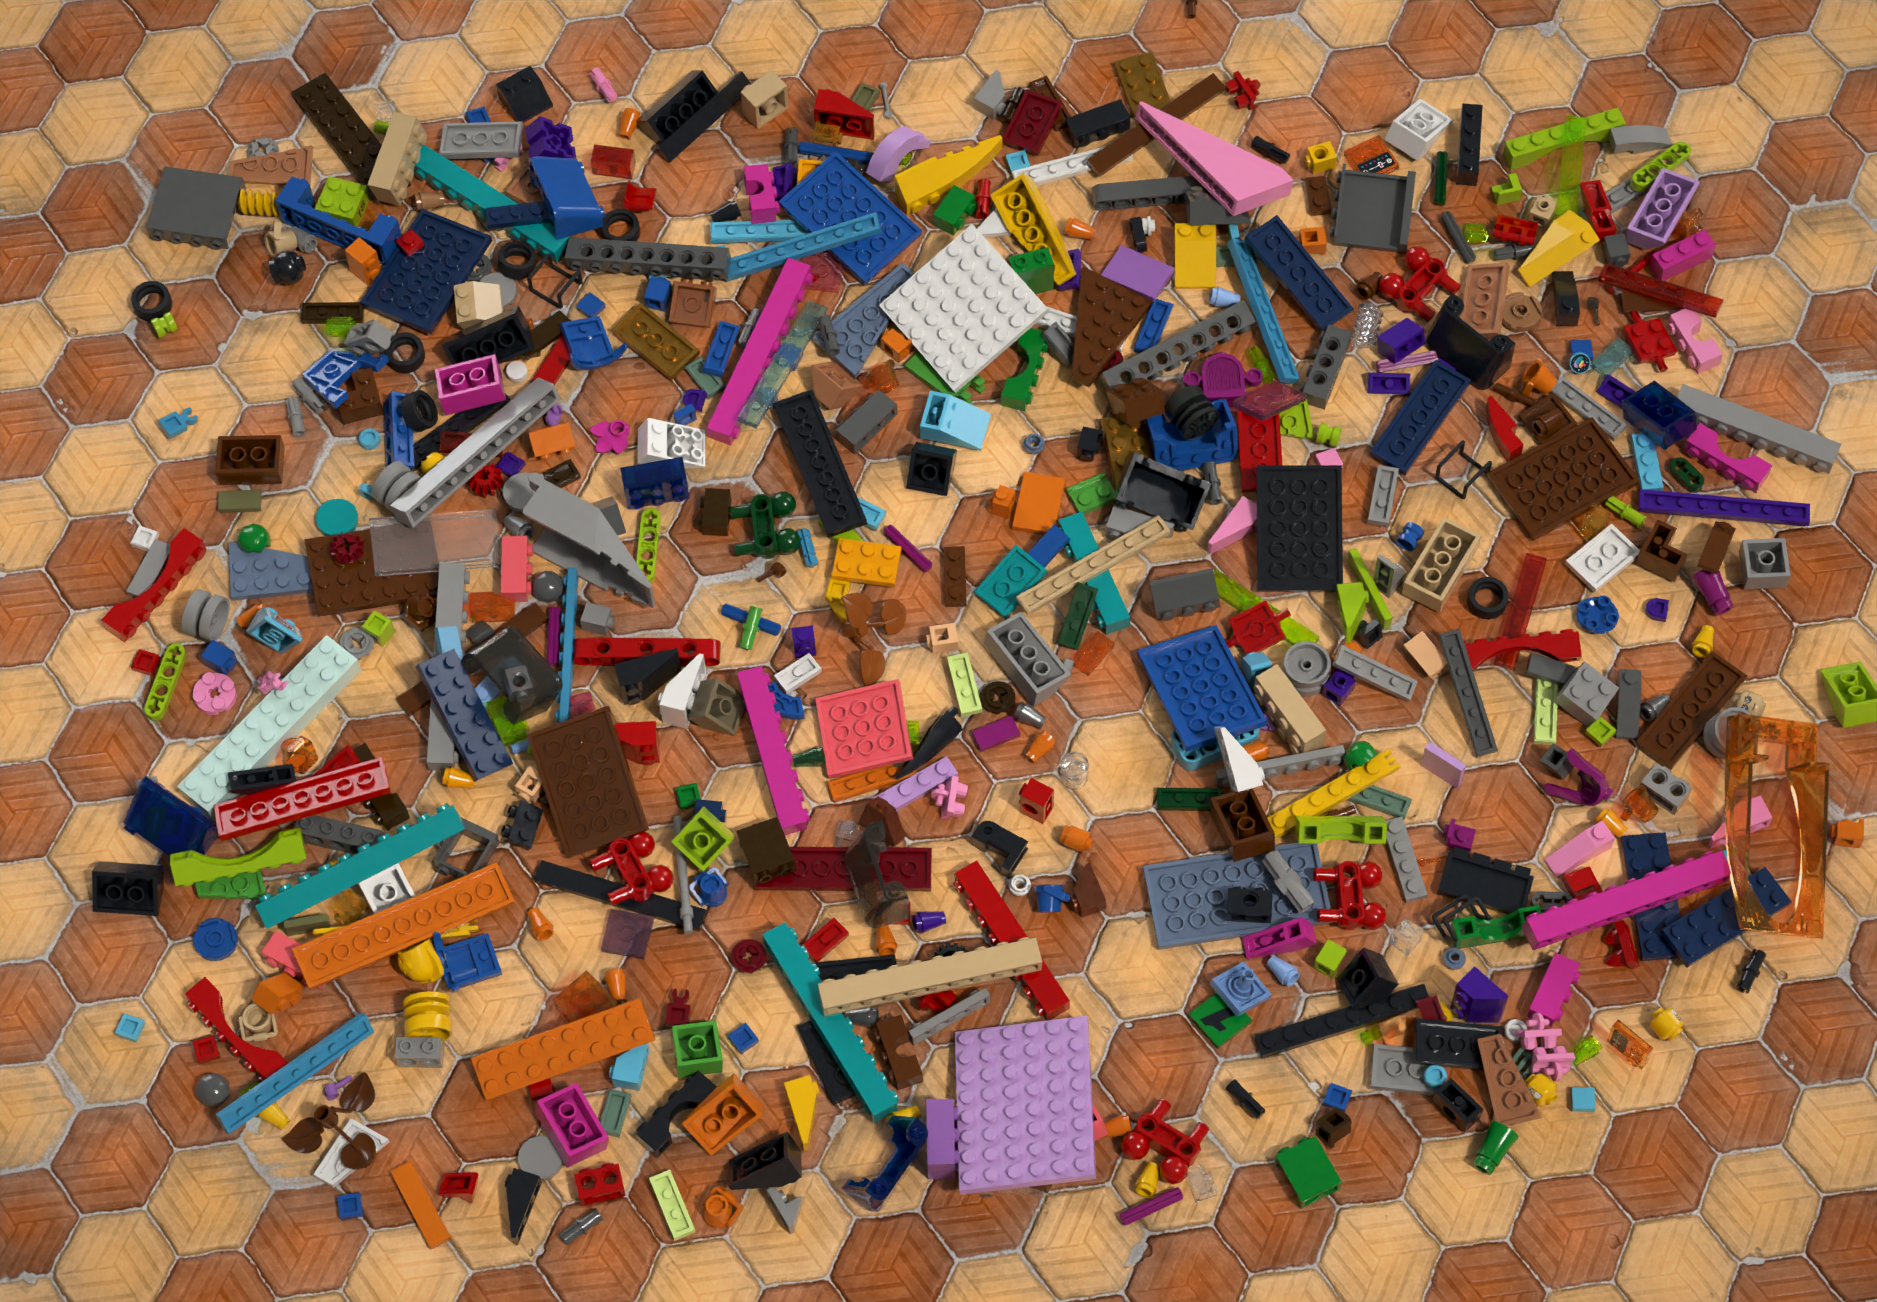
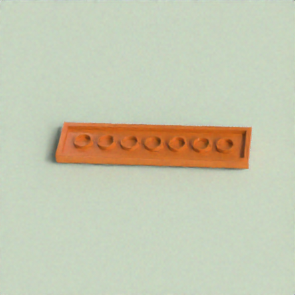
[471,997,656,1100]

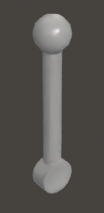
[880,82,892,119]

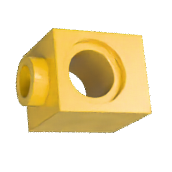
[1304,141,1337,175]

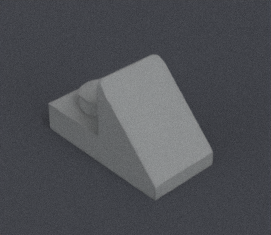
[767,1187,803,1234]

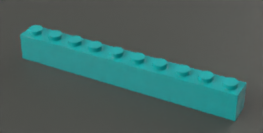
[414,145,570,264]
[255,803,466,929]
[762,922,899,1123]

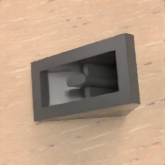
[592,496,626,536]

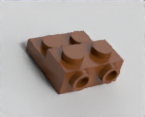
[669,279,717,328]

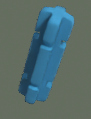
[797,528,818,568]

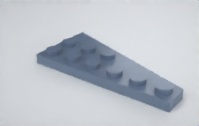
[813,263,915,379]
[229,541,314,601]

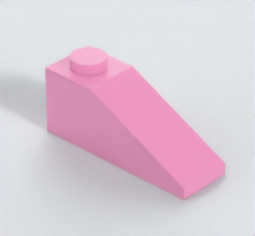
[1207,496,1257,554]
[1708,795,1773,849]
[1545,820,1615,879]

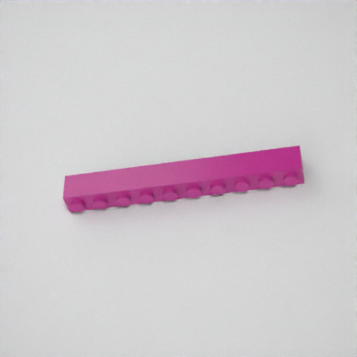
[707,258,813,445]
[1521,850,1733,950]

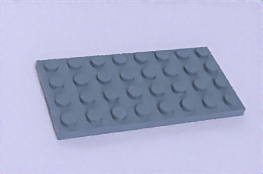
[1143,842,1333,950]

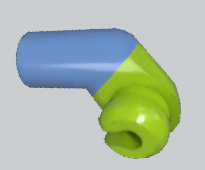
[511,739,533,756]

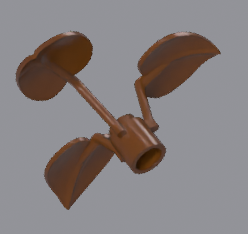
[282,1072,376,1170]

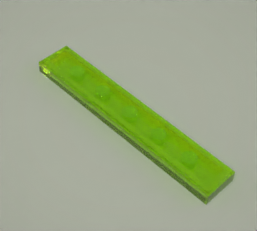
[1555,115,1587,219]
[1213,569,1320,646]

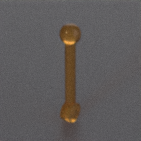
[1419,856,1447,867]

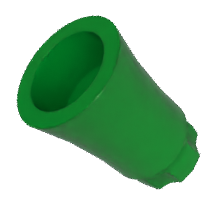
[1472,1121,1519,1175]

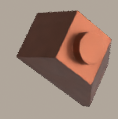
[858,796,905,847]
[1071,863,1106,918]

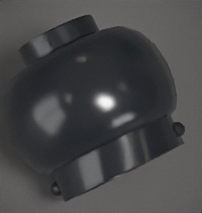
[269,250,306,286]

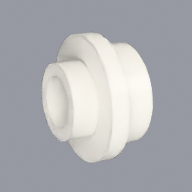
[1142,216,1155,236]
[1009,874,1031,896]

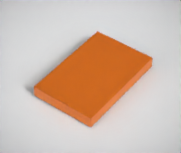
[1012,471,1066,535]

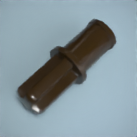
[1001,86,1025,123]

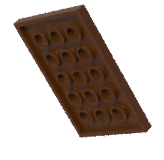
[1487,417,1640,541]
[304,520,439,617]
[527,706,649,859]

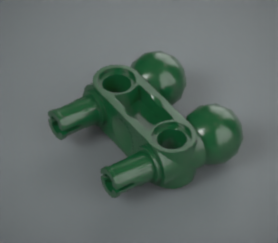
[730,491,801,559]

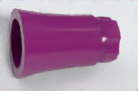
[1691,569,1734,616]

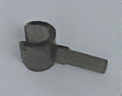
[1586,297,1600,326]

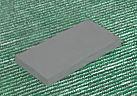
[439,121,524,159]

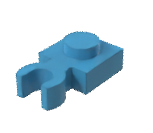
[158,407,198,439]

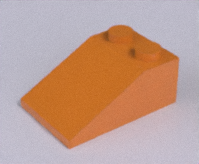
[682,1073,763,1156]

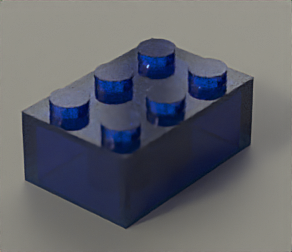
[1622,380,1697,450]
[620,457,690,509]

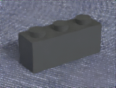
[836,390,898,454]

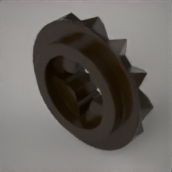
[981,681,1016,714]

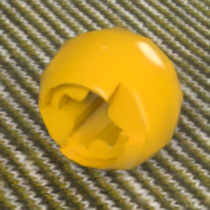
[421,452,445,475]

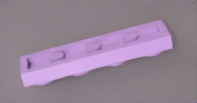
[873,756,958,811]

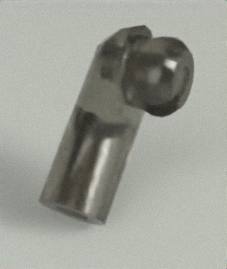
[846,158,869,175]

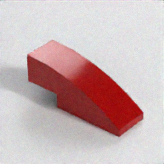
[1580,180,1617,243]
[1486,396,1524,462]

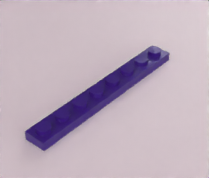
[1638,489,1810,526]

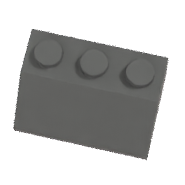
[1150,568,1220,621]

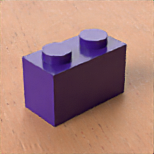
[1377,318,1425,364]

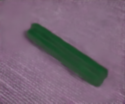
[1434,151,1448,206]

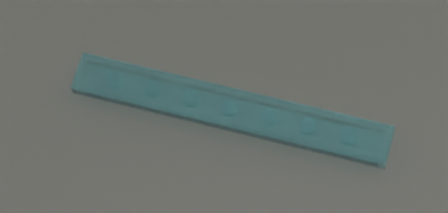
[738,301,827,429]

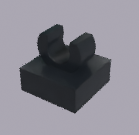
[1358,619,1383,649]

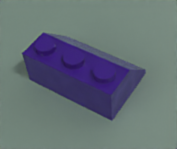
[1450,966,1508,1023]

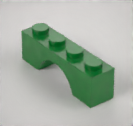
[1001,328,1049,411]
[1451,905,1542,949]

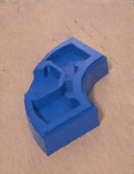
[768,682,805,720]

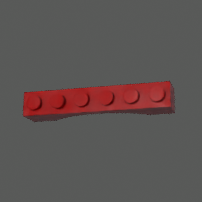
[101,528,207,643]
[1464,629,1582,672]
[185,977,288,1083]

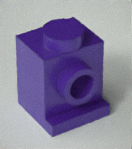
[792,625,817,658]
[1322,669,1356,707]

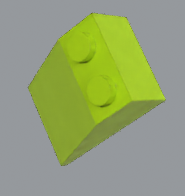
[1820,662,1877,728]

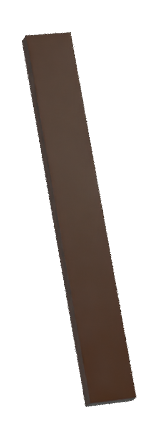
[1087,73,1226,177]
[396,603,549,717]

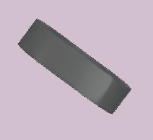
[1531,891,1573,913]

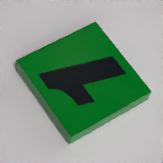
[1189,993,1252,1049]

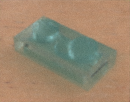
[1590,337,1633,378]

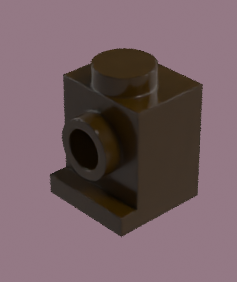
[1316,1107,1352,1149]

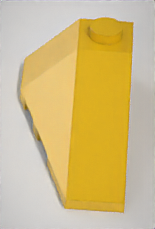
[1517,210,1600,288]

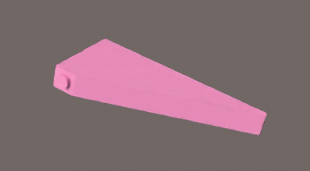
[1135,102,1294,216]

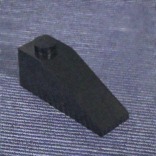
[1552,271,1580,327]
[228,764,297,795]
[505,1168,542,1245]

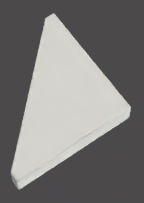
[977,208,1011,238]

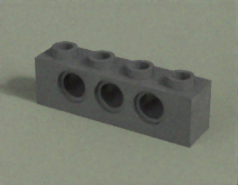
[1299,324,1352,410]
[294,815,384,854]

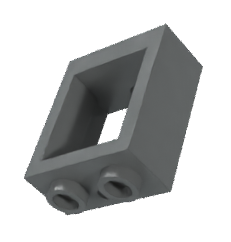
[433,817,500,879]

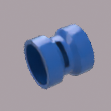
[1396,522,1424,552]

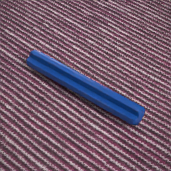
[799,141,874,164]

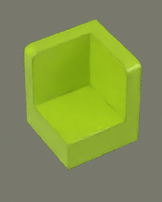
[1491,173,1522,205]
[362,610,395,647]
[1314,939,1347,979]

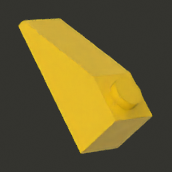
[784,1075,820,1151]

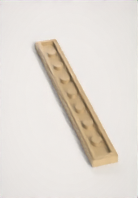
[1016,515,1171,616]

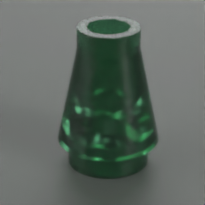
[793,746,826,768]

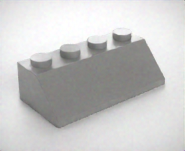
[984,612,1071,707]

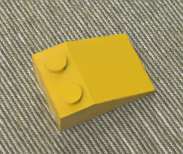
[1174,223,1216,289]

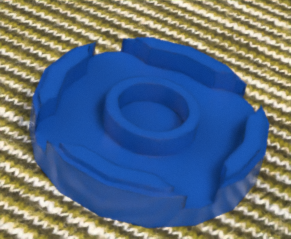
[193,918,238,961]

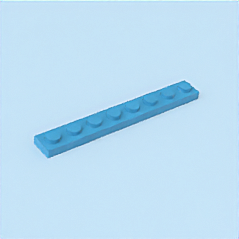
[726,212,882,282]
[1227,238,1300,384]
[556,568,579,723]
[216,1012,374,1134]

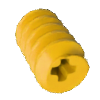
[238,189,280,217]

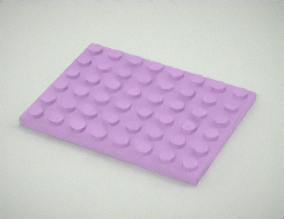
[955,1016,1096,1195]

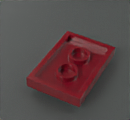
[1002,89,1063,156]

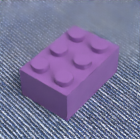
[926,1099,959,1179]

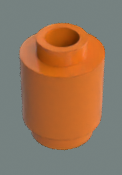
[1242,739,1270,762]
[1059,825,1094,853]

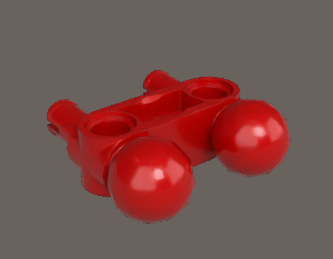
[1379,246,1461,322]
[589,832,674,906]
[1313,861,1386,930]
[1121,1098,1209,1184]

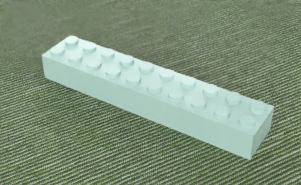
[177,635,361,822]

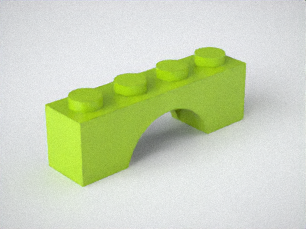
[1295,816,1387,844]

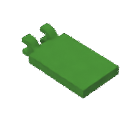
[905,351,986,404]

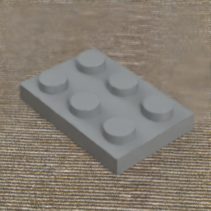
[1370,1044,1439,1096]

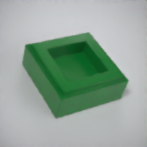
[676,783,701,810]

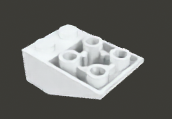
[638,418,705,469]

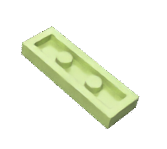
[947,652,982,717]
[649,1170,696,1241]

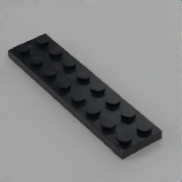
[773,390,867,538]

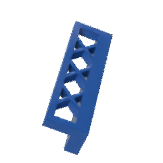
[383,391,414,470]

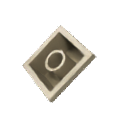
[688,678,745,736]

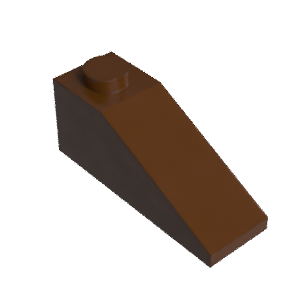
[1697,521,1736,574]

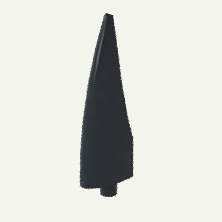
[895,706,963,780]

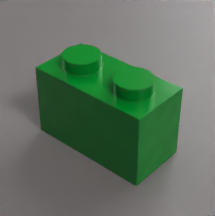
[933,185,976,236]

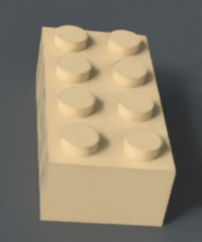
[367,112,427,206]
[1402,517,1481,613]
[1253,664,1326,754]

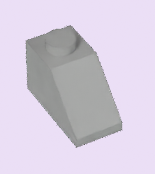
[974,70,1006,120]

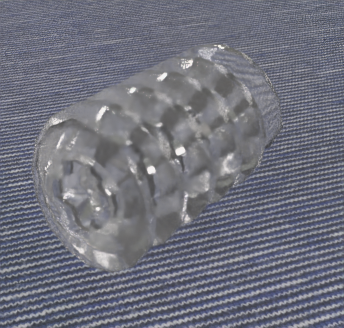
[1351,302,1383,349]

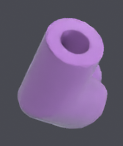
[545,404,563,426]

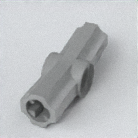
[1262,850,1316,914]

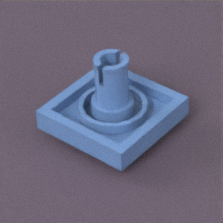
[1209,962,1272,1017]

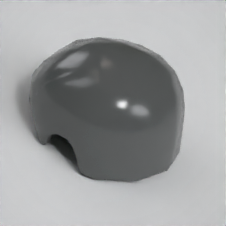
[532,571,564,603]
[196,1073,230,1108]

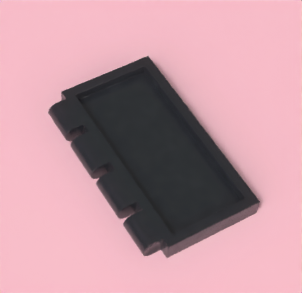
[1437,847,1534,915]

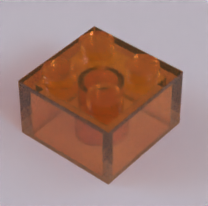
[553,970,617,1022]

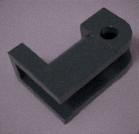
[971,821,1028,879]

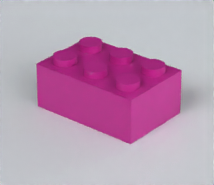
[435,354,506,415]
[535,1083,609,1168]

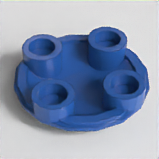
[1576,595,1619,634]

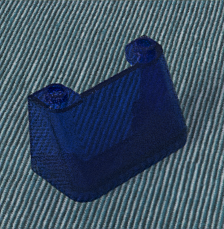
[122,775,219,856]
[842,1116,928,1212]

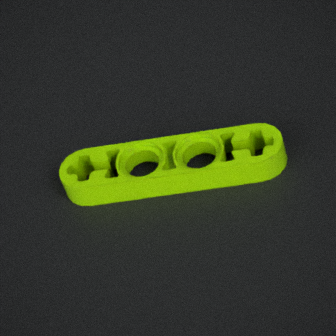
[1630,142,1691,192]
[636,508,661,584]
[144,643,187,721]

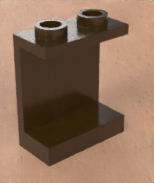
[736,817,796,884]

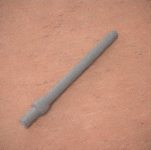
[673,816,694,935]

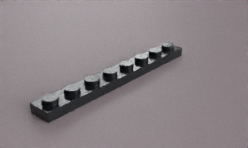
[1255,984,1429,1059]

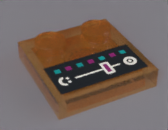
[1344,135,1400,174]
[1607,1019,1653,1070]

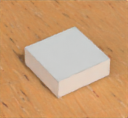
[130,526,159,552]

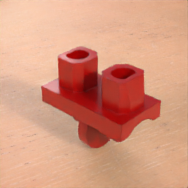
[1225,71,1261,111]
[917,990,956,1014]

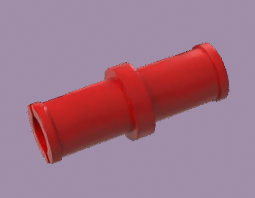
[975,178,991,219]

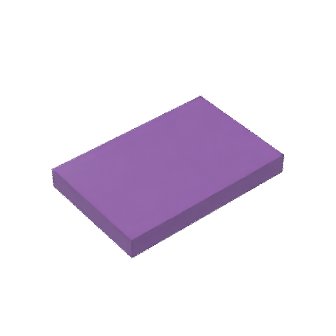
[1101,245,1175,302]

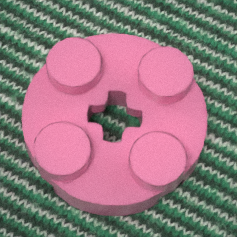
[193,672,237,715]

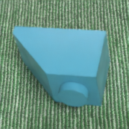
[1241,652,1272,689]
[609,1043,650,1091]

